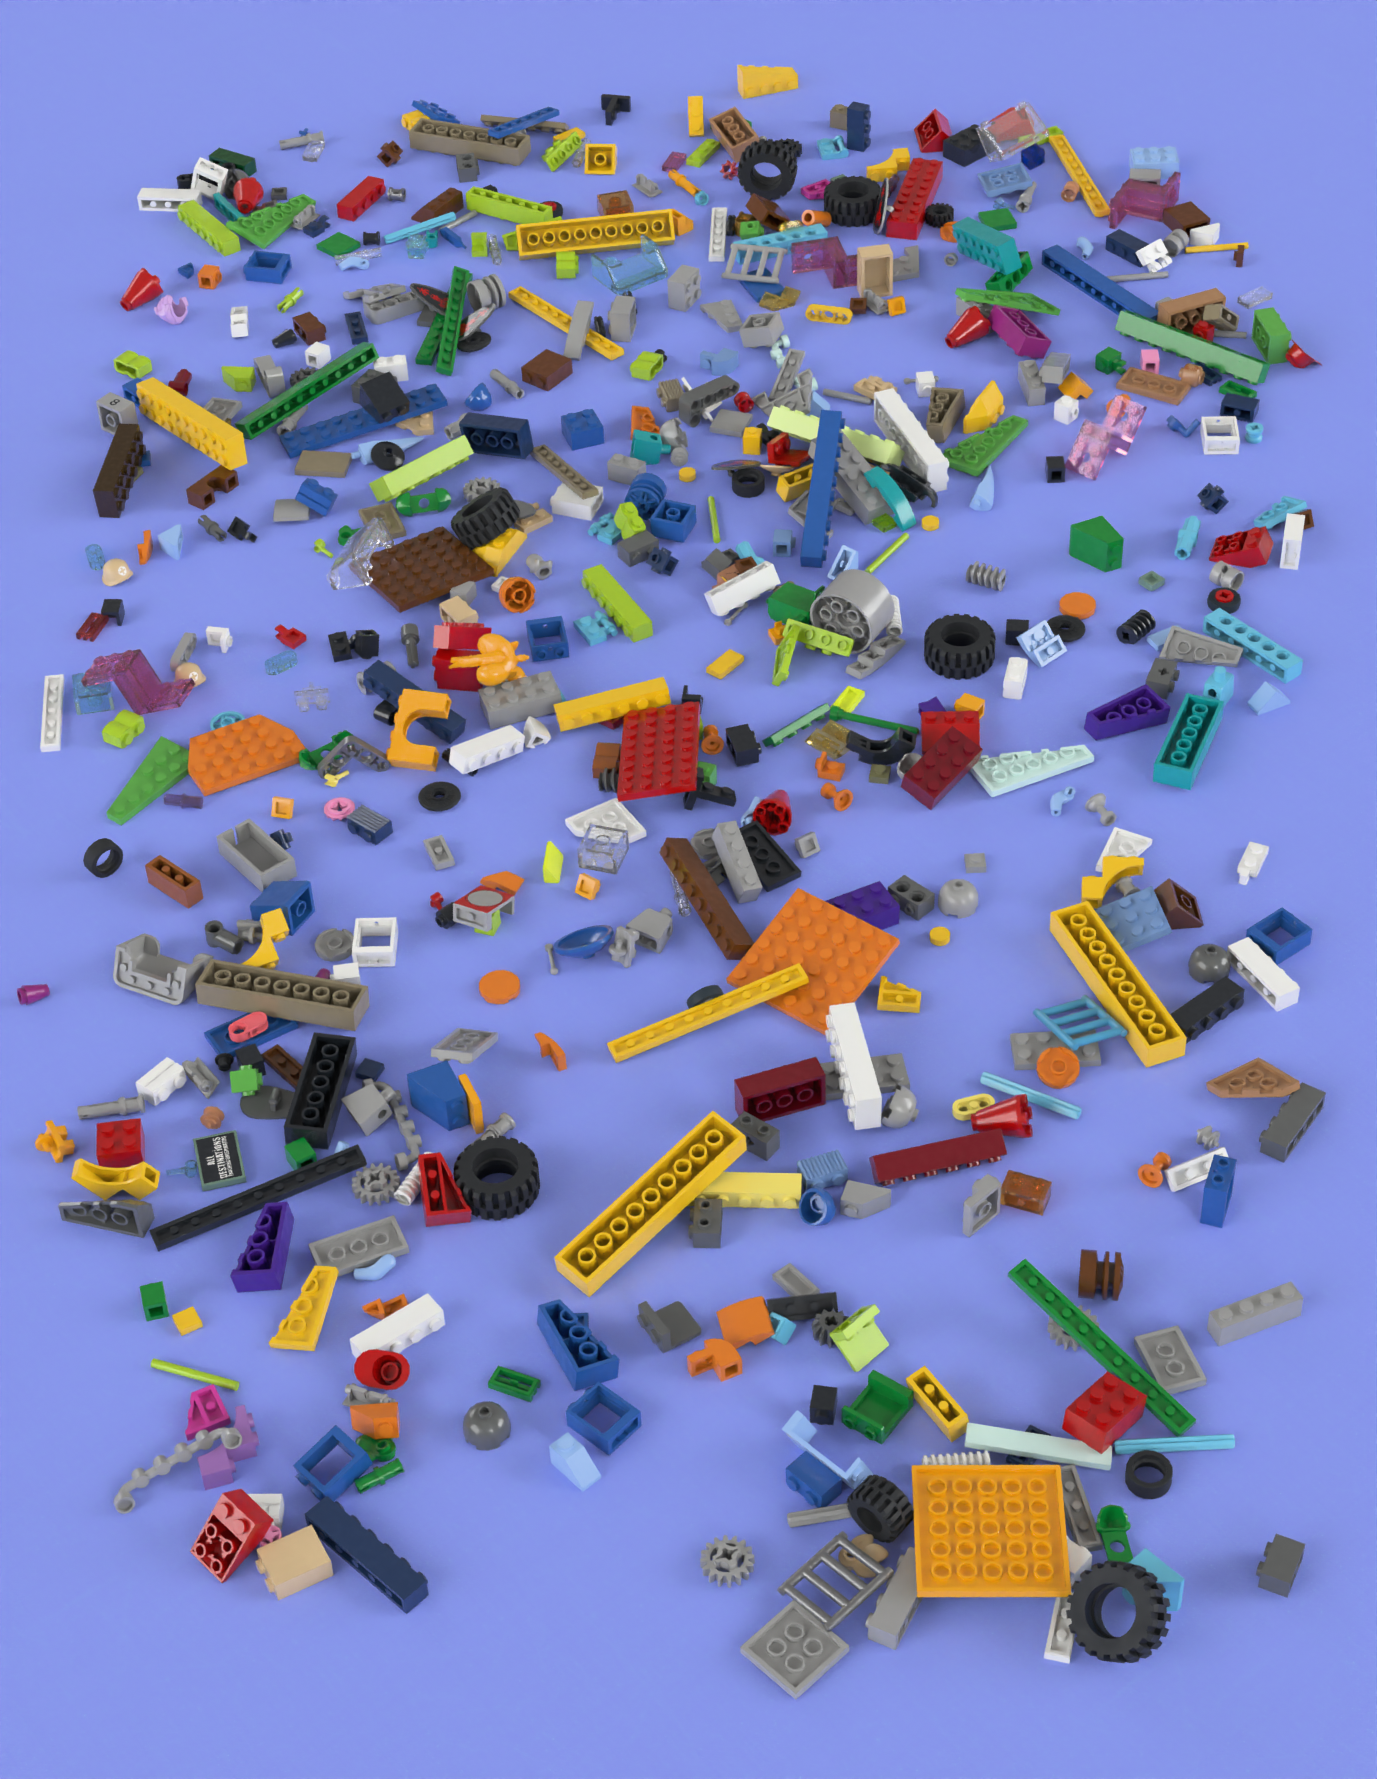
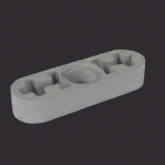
[170,632,197,672]

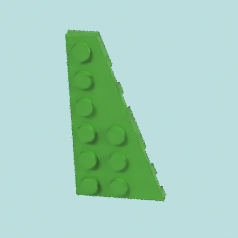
[226,194,316,249]
[955,288,1060,316]
[943,415,1028,477]
[106,736,189,826]

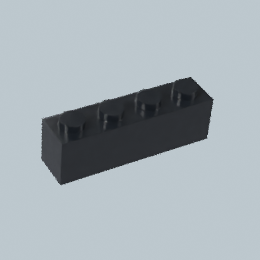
[1170,976,1245,1044]

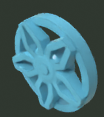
[210,711,245,731]

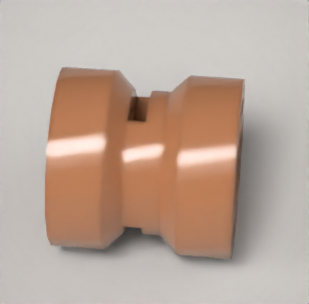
[1061,181,1080,202]

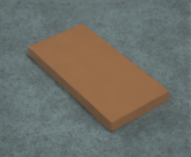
[1116,367,1192,405]

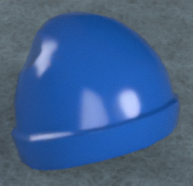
[464,383,492,411]
[799,1187,836,1226]

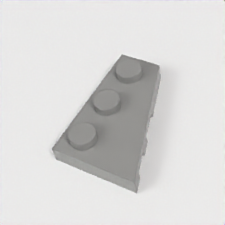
[700,300,743,333]

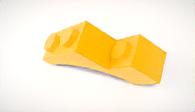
[688,96,704,137]
[866,148,910,182]
[1081,855,1144,909]
[242,908,289,970]
[71,1158,160,1200]

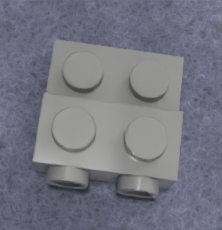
[963,1174,1001,1238]

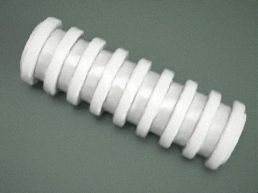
[886,595,903,637]
[394,1152,432,1206]
[922,1450,991,1465]

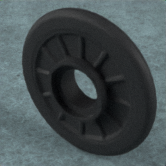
[457,332,491,352]
[1047,615,1085,642]
[418,782,461,811]

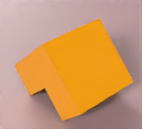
[671,209,694,236]
[1057,371,1093,399]

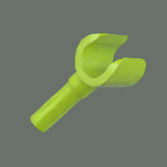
[314,539,333,558]

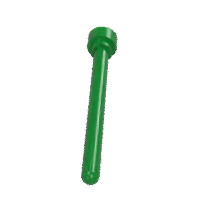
[829,705,919,735]

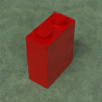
[432,648,483,692]

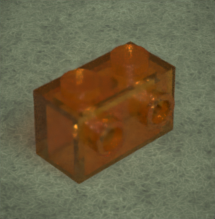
[1000,1170,1052,1216]

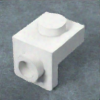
[206,626,233,653]

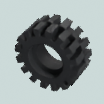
[926,203,954,228]

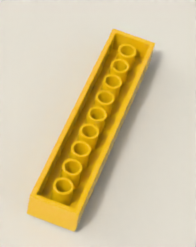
[516,209,675,261]
[136,377,248,470]
[1049,901,1187,1068]
[554,1111,747,1297]

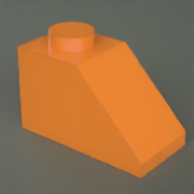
[350,1402,400,1439]

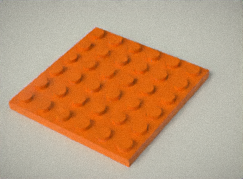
[726,888,900,1035]

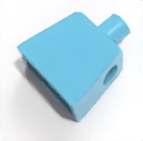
[1203,666,1234,708]

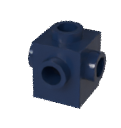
[1197,483,1229,514]
[646,547,679,576]

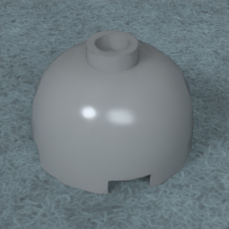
[659,417,688,452]
[938,879,979,919]
[881,1083,919,1129]

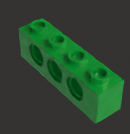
[985,251,1033,292]

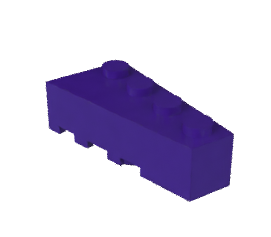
[1084,684,1171,740]
[230,1202,294,1293]

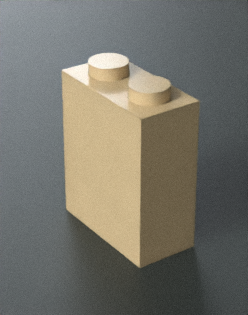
[255,1525,334,1601]

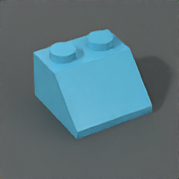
[1122,1548,1185,1611]

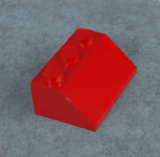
[914,109,952,153]
[920,711,980,754]

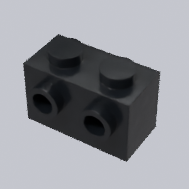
[726,724,762,767]

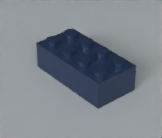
[459,412,534,459]

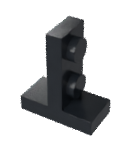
[601,94,631,126]
[683,767,736,811]

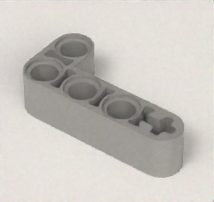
[362,291,425,325]
[253,355,286,398]

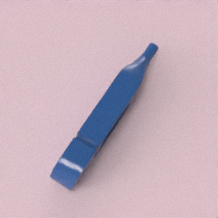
[440,227,467,249]

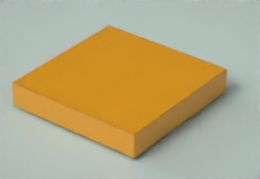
[458,1073,484,1134]

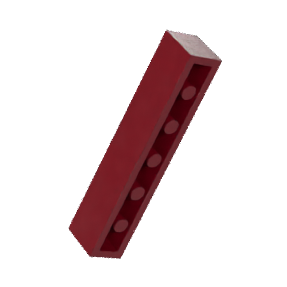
[869,1128,1007,1187]

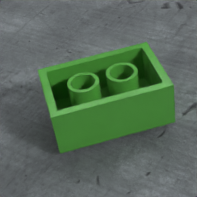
[1251,307,1292,364]

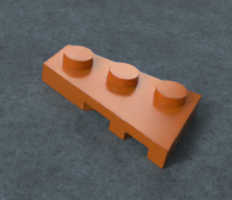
[630,406,660,440]

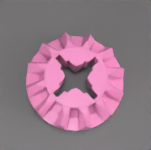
[324,797,355,821]

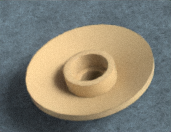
[760,465,794,476]

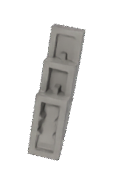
[563,300,594,361]
[845,634,906,680]

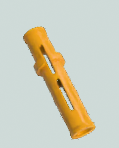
[668,169,701,197]

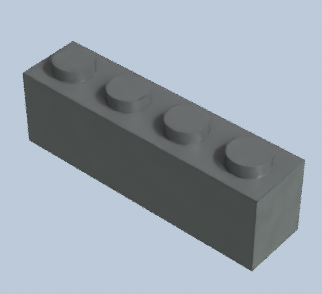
[1259,1082,1326,1163]

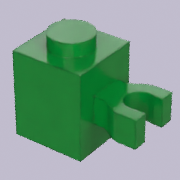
[1095,347,1126,375]

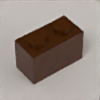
[292,312,326,346]

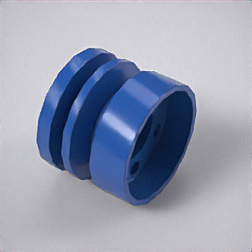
[624,473,667,520]

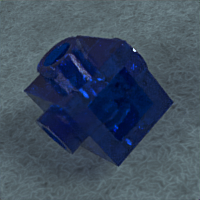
[1021,143,1045,170]

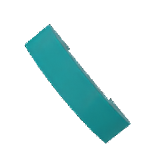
[863,466,917,532]

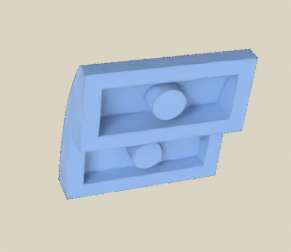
[1016,620,1067,668]

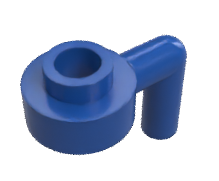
[1166,415,1201,438]

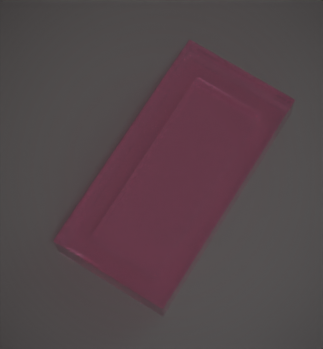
[662,151,687,173]

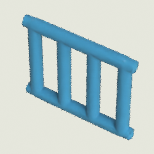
[1033,995,1128,1051]

